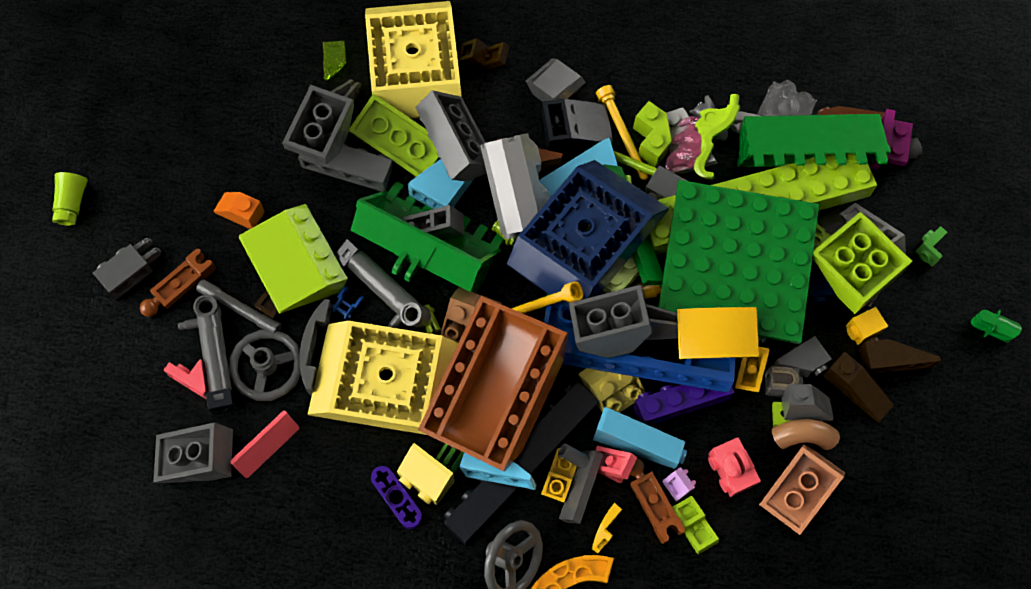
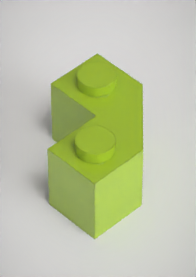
[633,101,672,168]

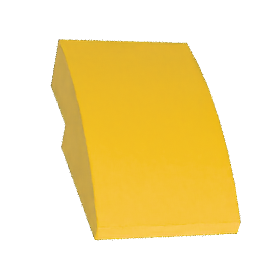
[677,307,759,359]

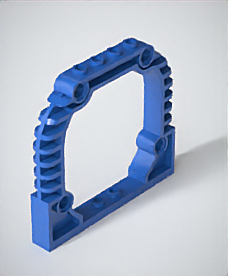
[544,226,736,393]

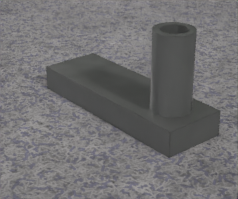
[558,444,603,524]

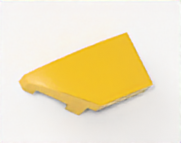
[592,503,622,554]

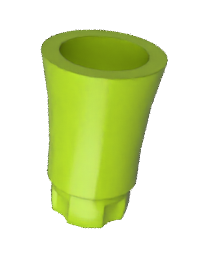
[52,172,88,226]

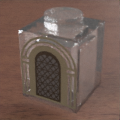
[765,366,803,396]

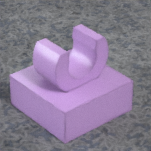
[662,467,696,502]

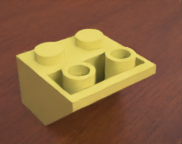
[578,368,645,413]

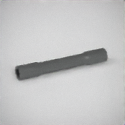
[196,279,282,334]

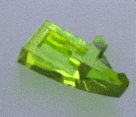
[323,41,346,80]

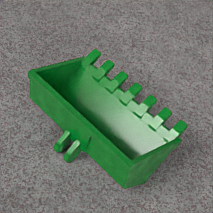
[737,114,891,167]
[351,182,504,293]

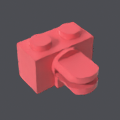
[708,437,761,497]

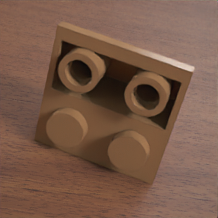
[440,287,502,343]

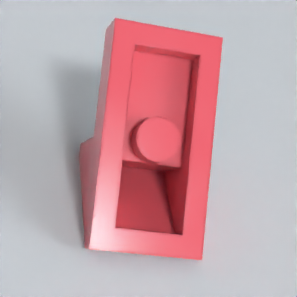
[164,359,208,400]
[595,446,637,483]

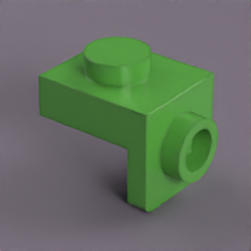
[915,226,947,266]

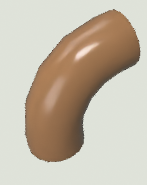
[772,418,840,450]

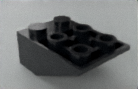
[542,99,614,152]

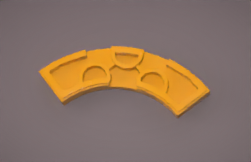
[531,555,614,589]

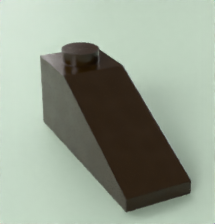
[858,337,941,375]
[823,352,894,423]

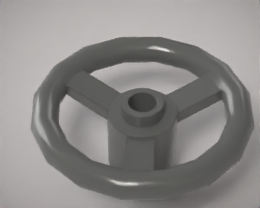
[229,330,301,401]
[484,520,543,589]

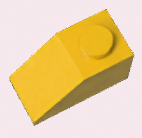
[734,347,769,392]

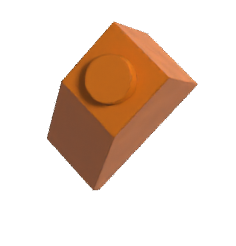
[214,192,265,229]

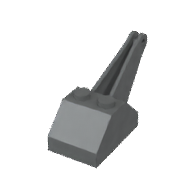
[282,79,362,164]
[569,285,678,358]

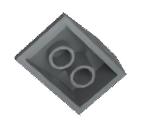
[154,423,233,483]

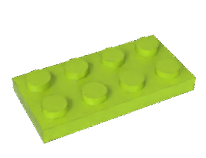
[349,94,439,177]

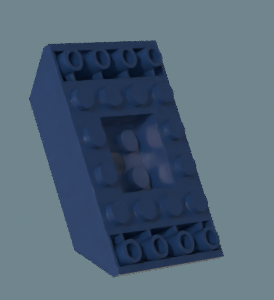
[507,160,669,309]

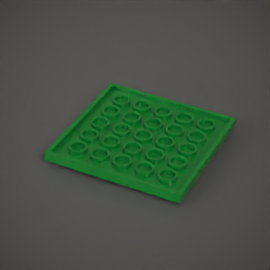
[658,180,819,344]

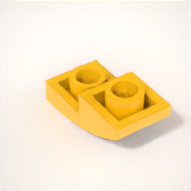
[541,448,577,502]

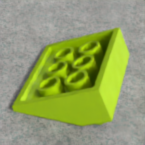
[239,204,348,314]

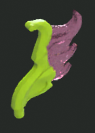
[666,94,740,179]

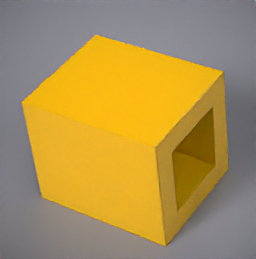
[846,307,888,345]

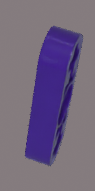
[371,466,422,529]

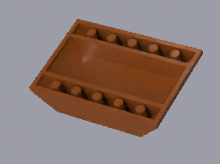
[418,296,568,472]

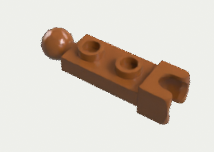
[140,249,216,317]
[630,458,685,544]

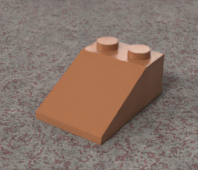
[759,443,845,535]

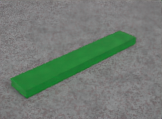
[603,164,663,286]

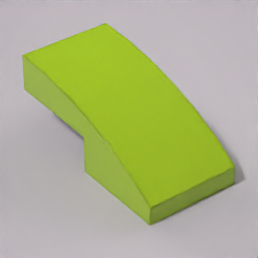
[672,496,719,554]

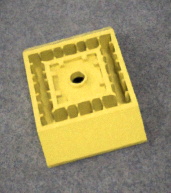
[365,1,461,120]
[308,321,458,435]

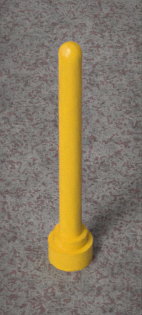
[596,85,648,180]
[511,281,583,314]

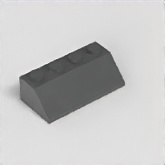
[415,90,487,182]

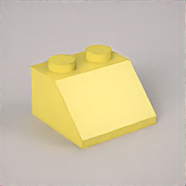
[397,443,455,505]

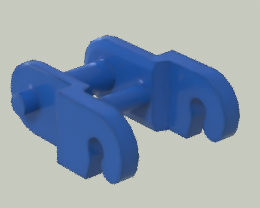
[332,286,365,321]

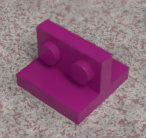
[870,109,913,170]

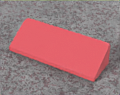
[230,411,299,478]

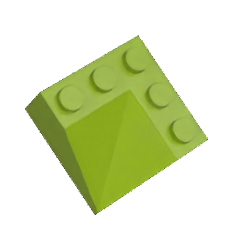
[813,212,912,314]

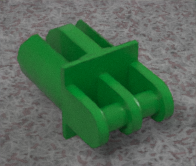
[971,310,1022,343]

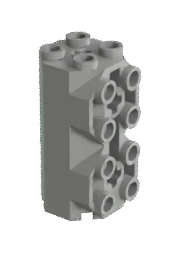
[480,133,550,239]

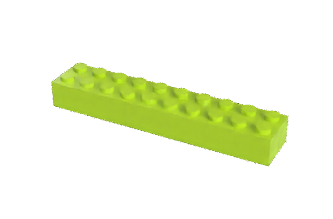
[648,154,877,255]

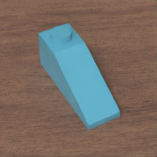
[460,453,536,490]

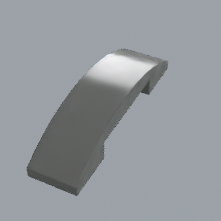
[300,299,332,395]

